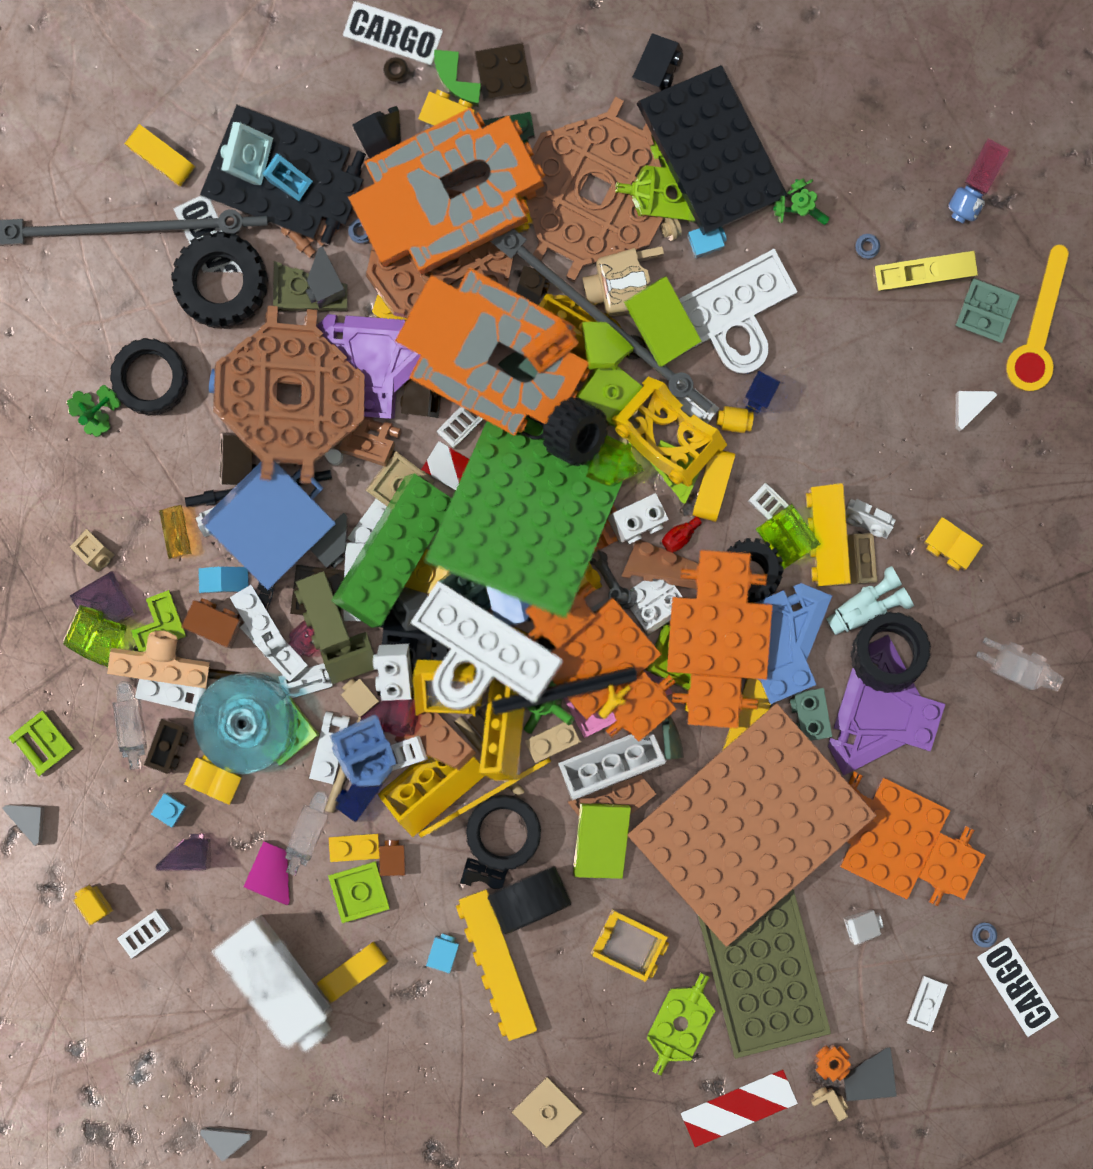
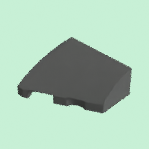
[843,1047,897,1101]

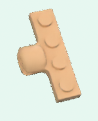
[107,630,210,689]

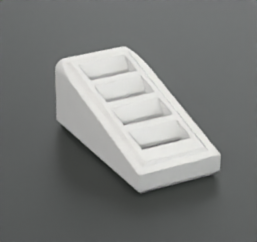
[436,407,483,450]
[748,482,801,535]
[390,735,427,771]
[117,909,172,959]

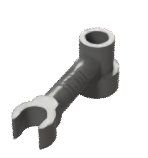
[590,550,636,609]

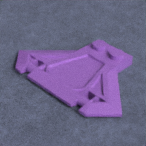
[316,314,421,419]
[828,635,945,776]

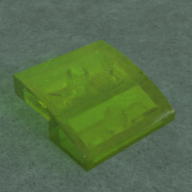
[756,504,820,569]
[63,605,126,667]

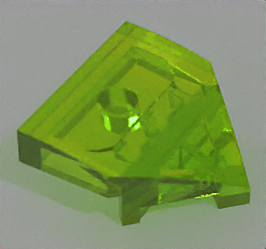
[586,435,644,486]

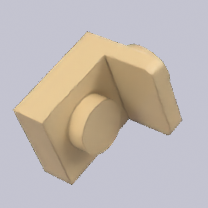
[70,529,114,572]

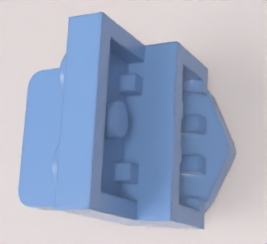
[330,715,396,787]

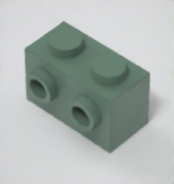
[789,688,832,741]

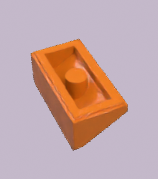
[522,320,579,374]

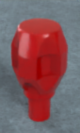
[662,516,702,553]

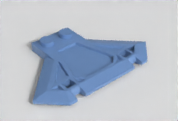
[755,583,832,704]

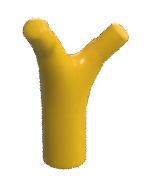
[598,685,631,719]

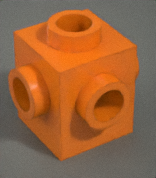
[814,1044,851,1082]

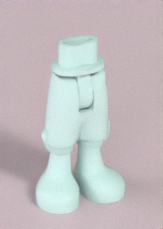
[826,566,914,635]

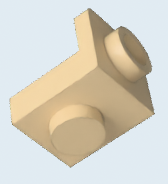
[810,1087,849,1121]

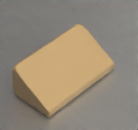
[847,533,877,585]

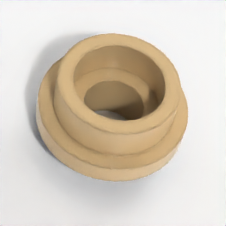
[661,217,682,241]

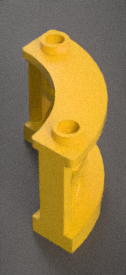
[611,377,727,487]

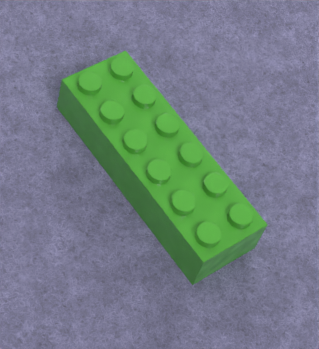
[331,473,452,628]

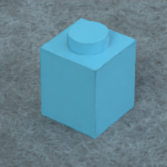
[688,227,727,258]
[151,793,188,828]
[426,933,459,973]

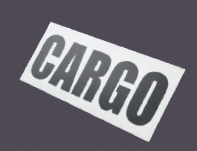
[343,1,443,65]
[174,196,242,273]
[977,938,1059,1037]

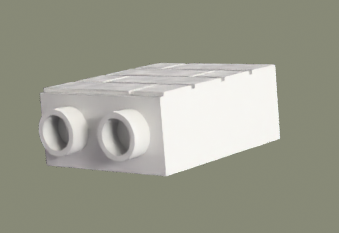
[213,915,333,1052]

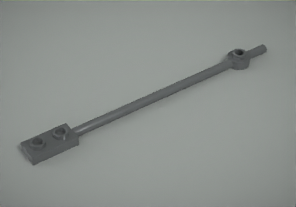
[0,209,269,246]
[490,229,712,412]

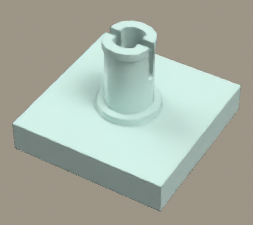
[221,122,273,185]

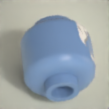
[948,185,985,224]

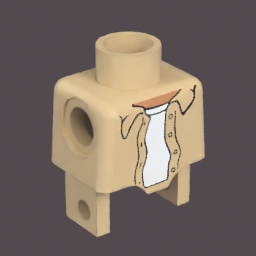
[582,247,664,317]

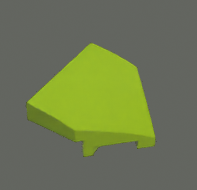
[581,322,634,371]

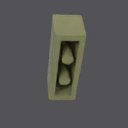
[294,571,352,655]

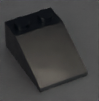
[377,616,433,700]

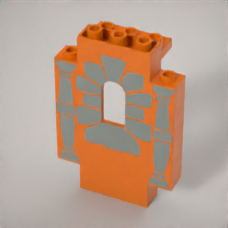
[348,107,545,275]
[395,268,590,436]

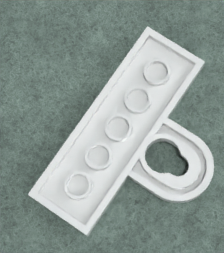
[679,249,797,374]
[411,581,563,710]

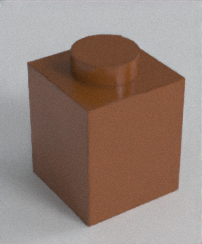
[379,840,406,876]

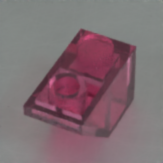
[360,698,418,737]

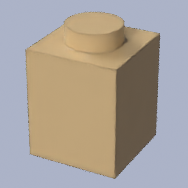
[341,678,380,717]

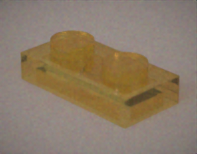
[159,505,192,559]

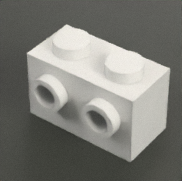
[608,493,669,544]
[373,644,413,701]

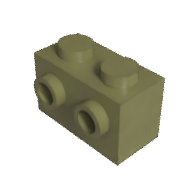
[320,632,375,684]

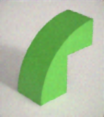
[434,50,481,107]

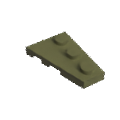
[273,261,348,311]

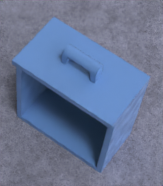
[201,461,336,590]

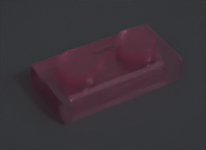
[964,139,1009,194]

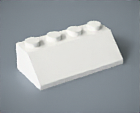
[558,731,666,800]

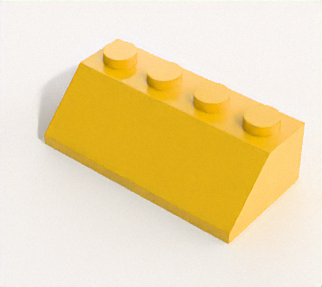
[805,483,850,587]
[377,755,485,837]

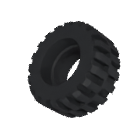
[171,231,268,329]

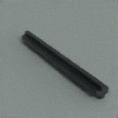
[491,667,638,715]

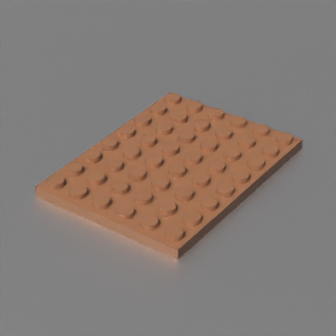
[627,703,876,947]

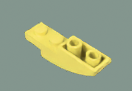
[875,251,978,291]

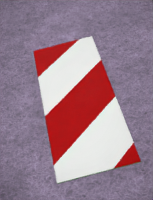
[421,441,470,490]
[681,1070,798,1148]

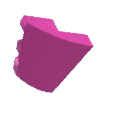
[243,841,290,905]

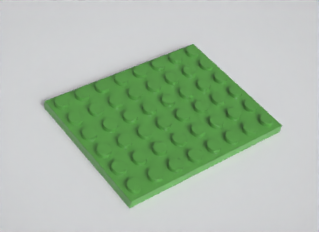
[425,416,633,619]

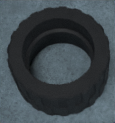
[110,338,188,416]
[851,612,931,693]
[466,795,541,871]
[487,866,572,935]

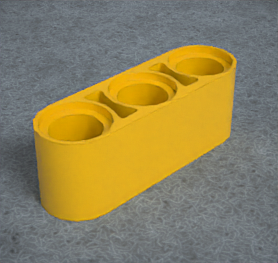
[124,124,195,187]
[692,450,735,522]
[316,941,388,1004]

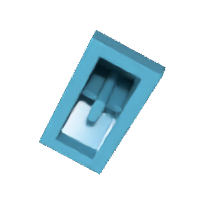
[263,154,312,201]
[199,567,249,593]

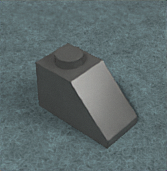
[305,246,346,309]
[310,513,348,569]
[390,587,428,631]

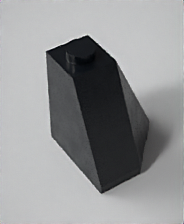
[352,106,402,159]

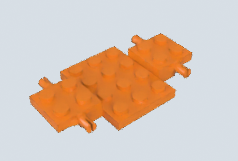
[667,550,773,728]
[524,581,676,742]
[840,771,985,906]

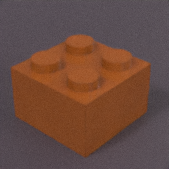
[182,598,244,649]

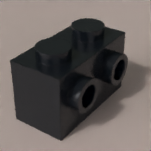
[632,33,684,93]

